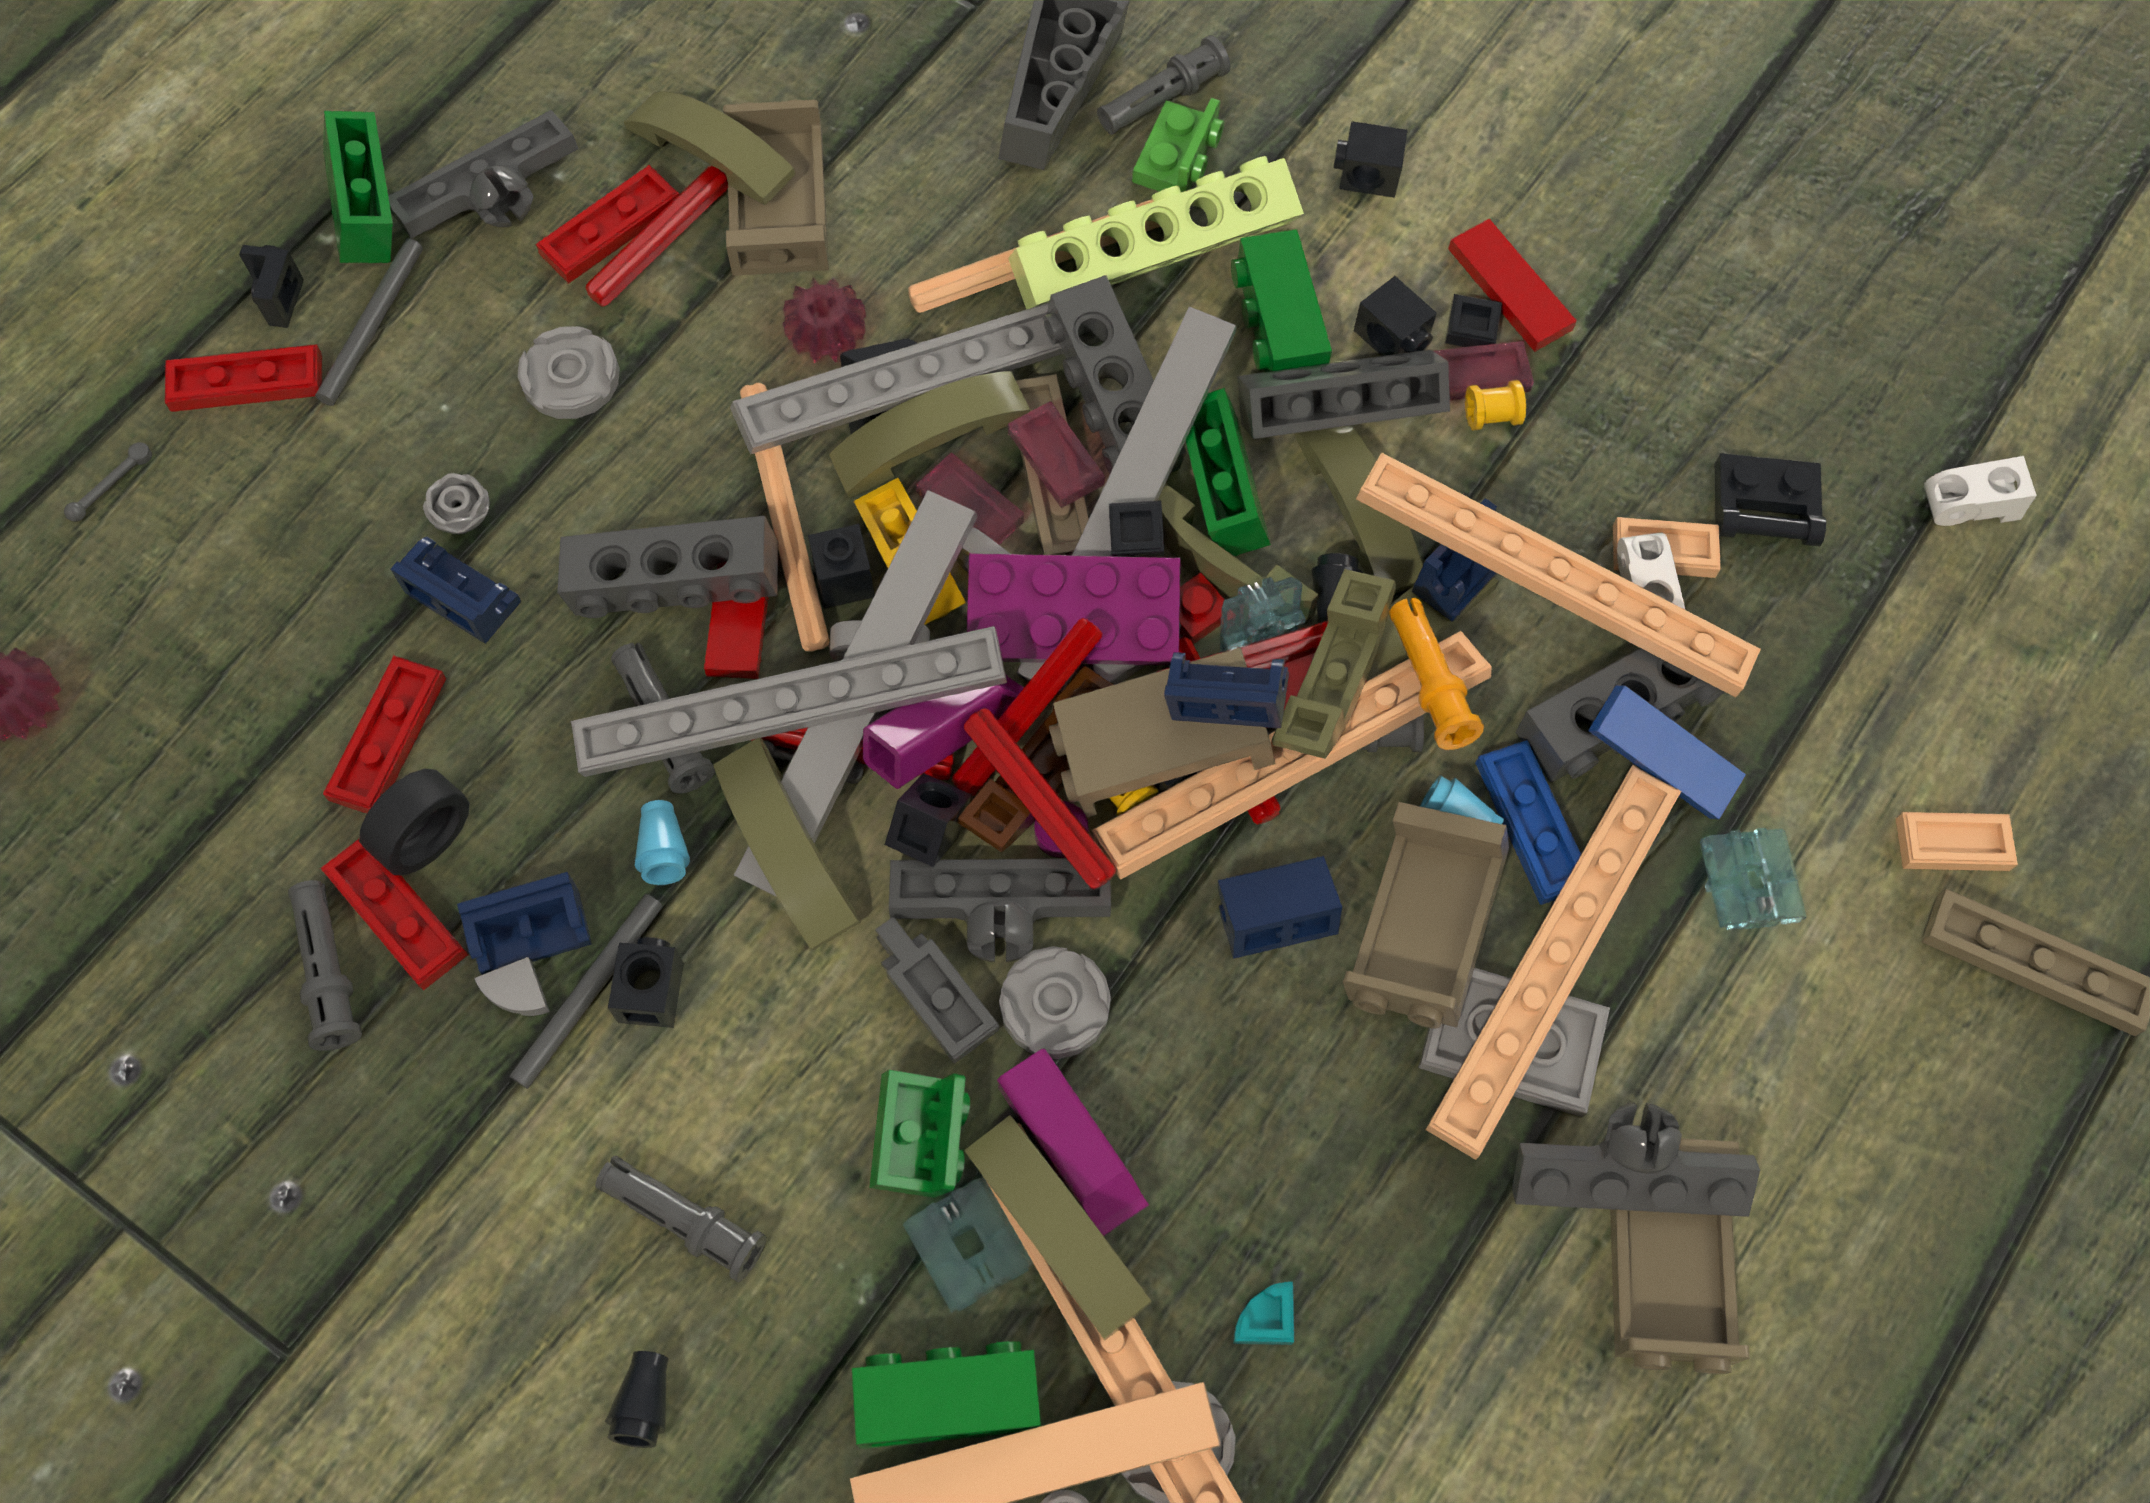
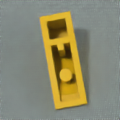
[854,478,966,625]

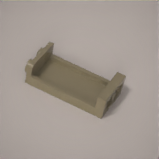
[723,99,829,276]
[1049,647,1275,818]
[1343,802,1509,1029]
[1610,1138,1750,1374]

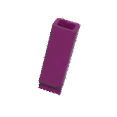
[863,674,1023,789]
[997,1048,1149,1236]

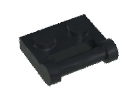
[1714,453,1826,547]

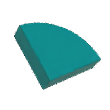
[1233,1282,1294,1345]

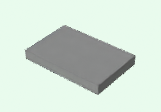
[1418,968,1610,1118]

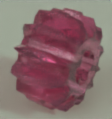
[783,276,866,363]
[0,648,61,742]

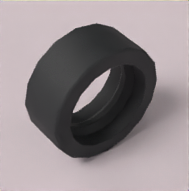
[359,768,470,875]

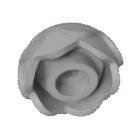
[423,473,490,534]

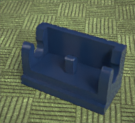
[1411,498,1498,622]
[391,536,521,644]
[1164,652,1289,728]
[1218,856,1342,959]
[457,872,592,975]

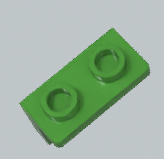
[1132,98,1225,192]

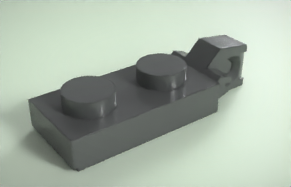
[875,917,999,1064]

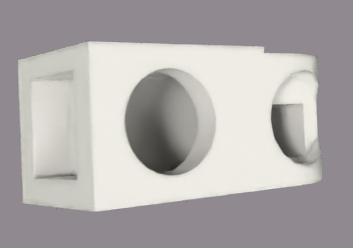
[1924,456,2037,526]
[1617,532,1685,609]

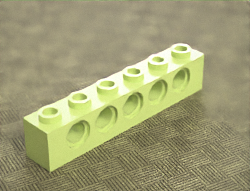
[1008,156,1304,310]

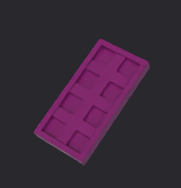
[967,553,1180,666]

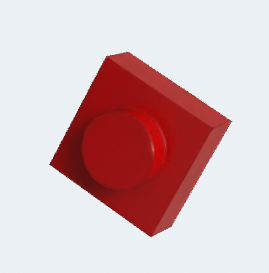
[1179,573,1233,644]

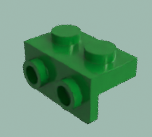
[869,1069,970,1198]

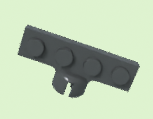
[388,110,578,239]
[889,859,1111,962]
[1512,1102,1760,1217]

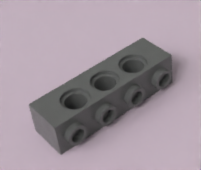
[1043,275,1186,474]
[1237,350,1450,439]
[557,516,778,618]
[1516,616,1725,783]

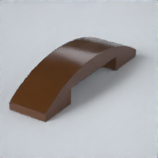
[957,665,1114,853]

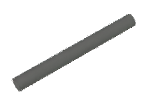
[315,238,423,406]
[509,894,663,1089]

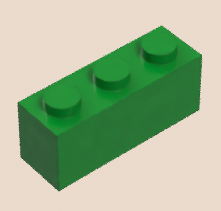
[323,111,393,263]
[1231,229,1332,372]
[1186,388,1271,556]
[852,1341,1041,1449]

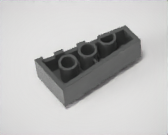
[998,0,1130,170]

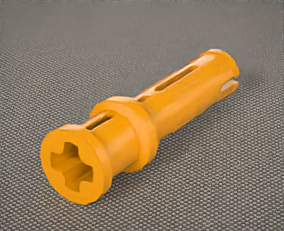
[1389,598,1484,750]

